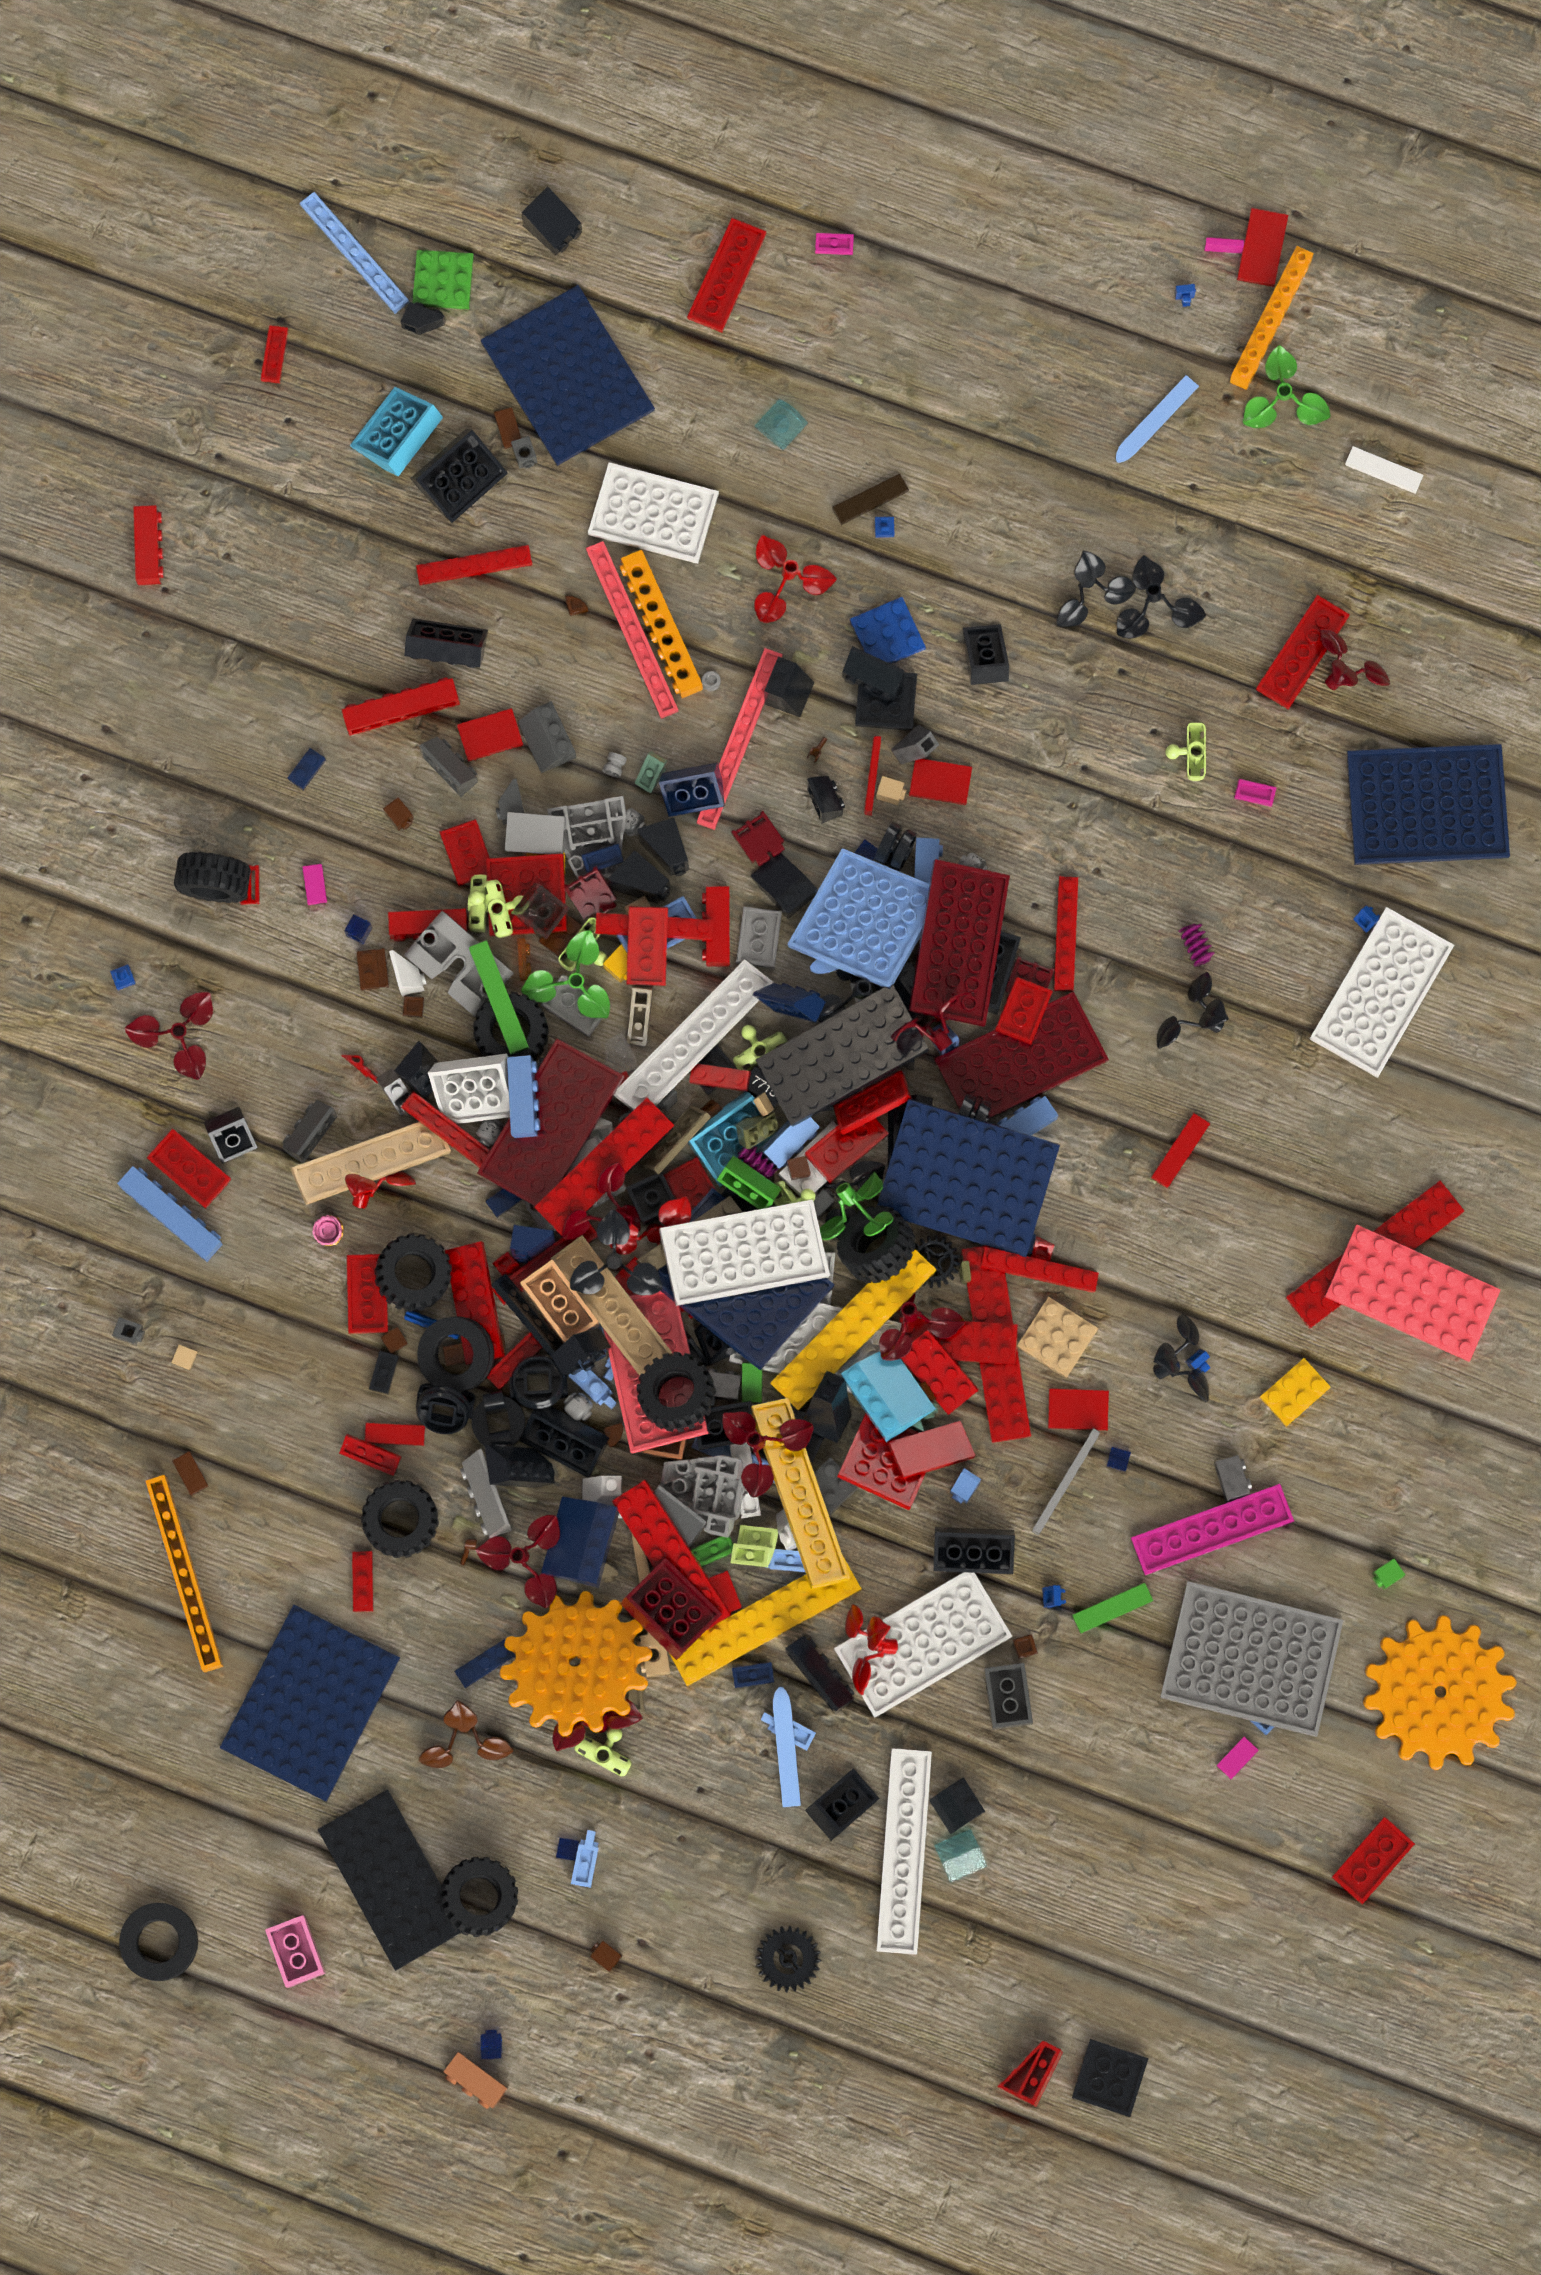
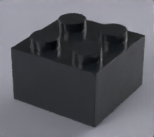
[626,1172,675,1227]
[551,1328,611,1375]

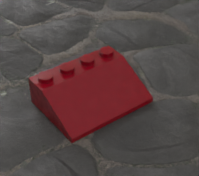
[620,1558,722,1660]

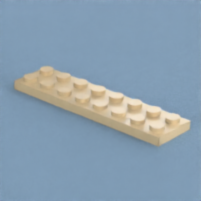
[291,1122,451,1205]
[550,1235,673,1376]

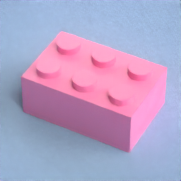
[265,1915,326,1988]

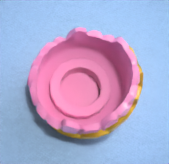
[313,1215,344,1246]

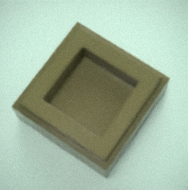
[959,1261,971,1284]

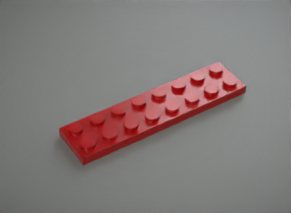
[534,1098,675,1236]
[612,1479,731,1630]

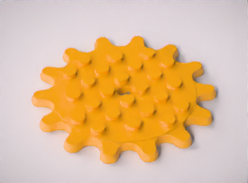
[499,1591,653,1736]
[1363,1615,1517,1770]

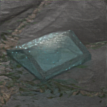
[754,399,808,450]
[934,1829,987,1883]

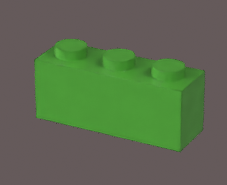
[717,1155,782,1209]

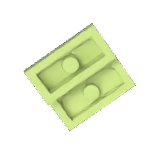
[730,1525,778,1567]

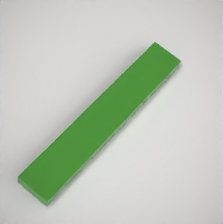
[469,940,529,1055]

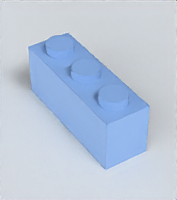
[758,1117,820,1169]

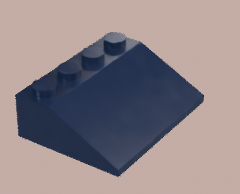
[541,1497,619,1588]

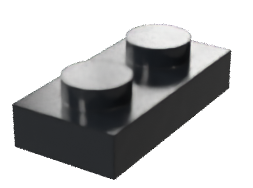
[369,1351,399,1395]

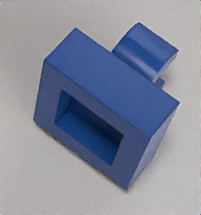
[1175,284,1196,307]
[875,517,895,538]
[1353,905,1380,933]
[110,965,136,990]
[1185,1349,1210,1373]
[1043,1585,1066,1608]

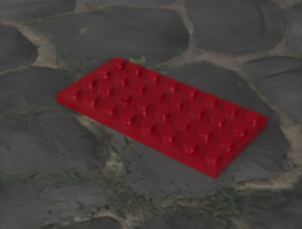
[909,859,1010,1027]
[934,991,1109,1120]
[477,1039,624,1206]

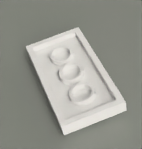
[778,1121,838,1196]

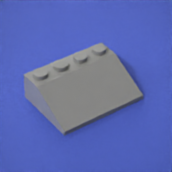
[460,1449,512,1539]

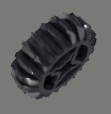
[915,1235,960,1288]

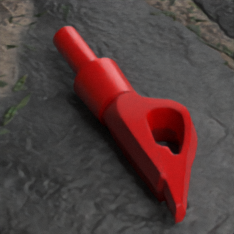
[341,1055,378,1084]

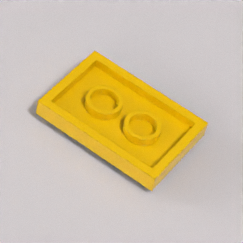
[1260,1358,1331,1427]

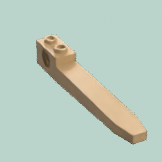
[632,1534,670,1677]

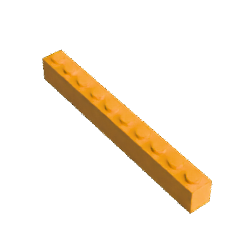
[145,1475,224,1673]

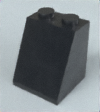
[521,186,582,255]
[764,657,814,718]
[637,818,689,876]
[609,850,670,904]
[804,1371,852,1443]

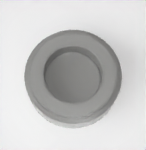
[701,671,721,691]

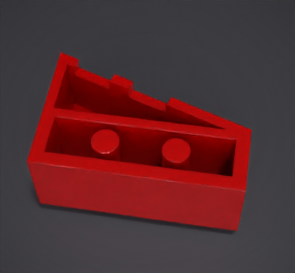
[997,2041,1063,2107]

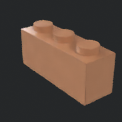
[444,2052,508,2109]

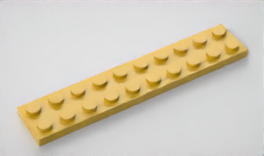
[770,1249,937,1411]
[751,1398,850,1589]
[668,1557,862,1686]

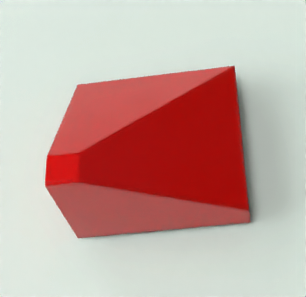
[1031,1236,1054,1261]
[492,1252,520,1276]

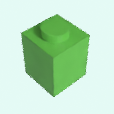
[1372,1558,1405,1590]

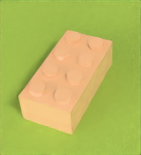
[520,1260,600,1343]

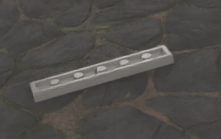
[1032,1428,1100,1536]

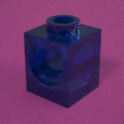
[344,914,372,945]
[481,2030,503,2059]

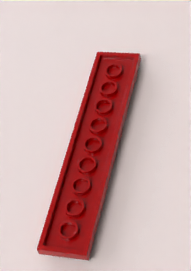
[1285,1180,1465,1329]
[962,1245,1031,1443]

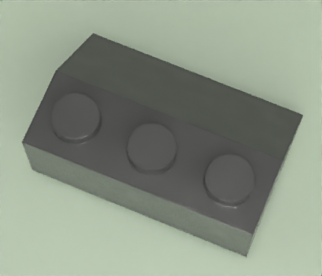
[518,701,576,773]
[419,736,478,797]
[282,1100,337,1163]
[654,1485,706,1548]

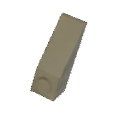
[627,985,654,1046]

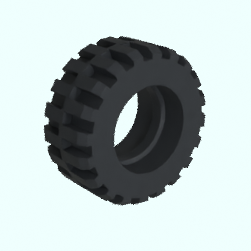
[174,852,251,903]
[473,991,549,1061]
[837,1206,915,1283]
[374,1233,452,1312]
[637,1352,716,1432]
[361,1480,439,1558]
[439,1856,518,1937]

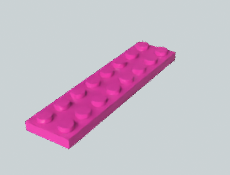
[1131,1484,1294,1576]

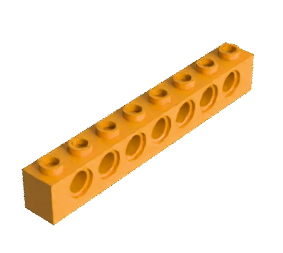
[1230,246,1314,390]
[619,550,703,698]

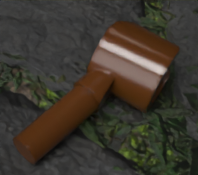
[807,737,827,763]
[460,1539,477,1565]

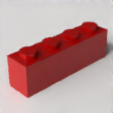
[133,505,164,585]
[702,886,730,967]
[388,908,468,942]

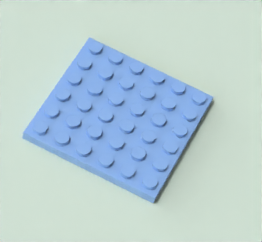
[787,848,929,989]

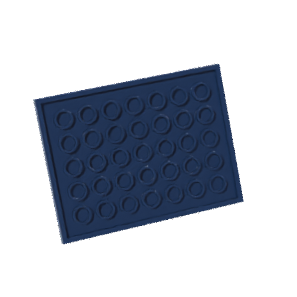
[480,285,655,466]
[1347,744,1510,865]
[877,1099,1060,1257]
[658,1188,835,1370]
[220,1605,400,1802]

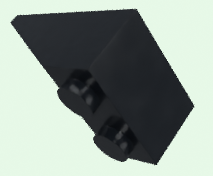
[963,624,1009,685]
[750,853,817,919]
[805,1768,880,1841]

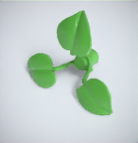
[1243,345,1331,428]
[521,930,610,1018]
[819,1172,893,1240]

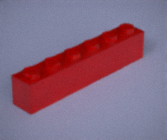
[341,677,460,736]

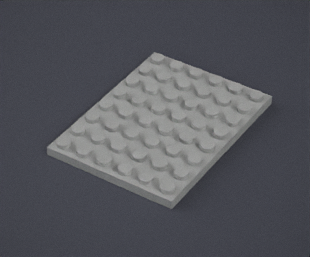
[1160,1581,1343,1737]

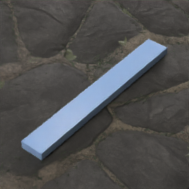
[300,192,409,314]

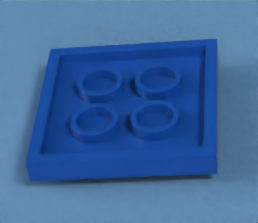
[850,597,926,664]

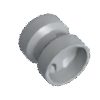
[602,752,627,778]

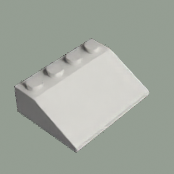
[428,1054,510,1124]

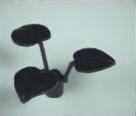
[1056,550,1136,627]
[1116,555,1206,639]
[817,969,871,1023]
[1157,972,1229,1049]
[818,1161,885,1239]
[570,1209,663,1295]
[1153,1314,1209,1403]

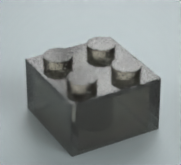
[511,882,570,939]

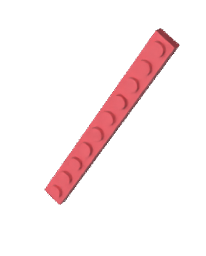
[586,541,679,719]
[697,648,783,830]

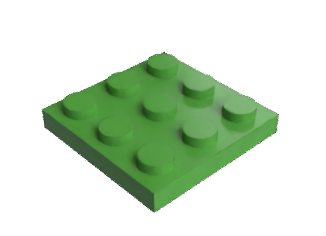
[412,250,474,309]

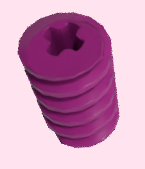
[1178,924,1215,967]
[737,1146,778,1179]

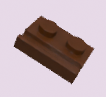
[539,915,582,959]
[357,948,389,991]

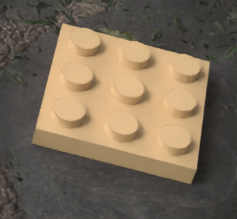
[1017,1297,1099,1379]

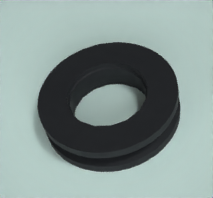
[417,1317,494,1392]
[119,1903,198,1981]

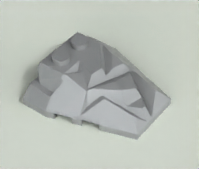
[547,796,627,881]
[660,1455,744,1537]

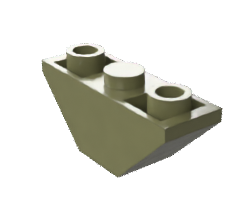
[736,1112,778,1149]

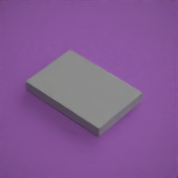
[505,812,566,854]
[736,906,782,969]
[541,973,611,1038]

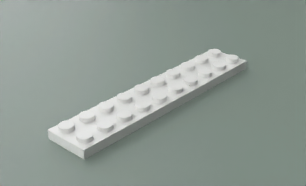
[614,959,774,1111]
[877,1749,932,1955]

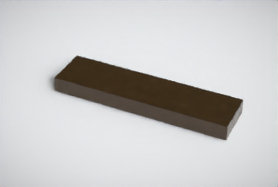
[832,474,909,525]

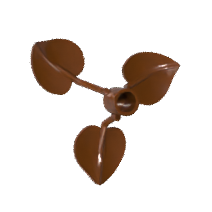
[419,1700,514,1768]

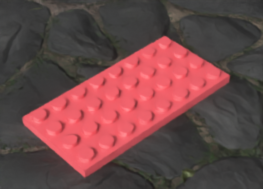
[1325,1225,1501,1362]
[603,1291,709,1453]

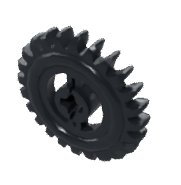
[755,1925,822,1993]

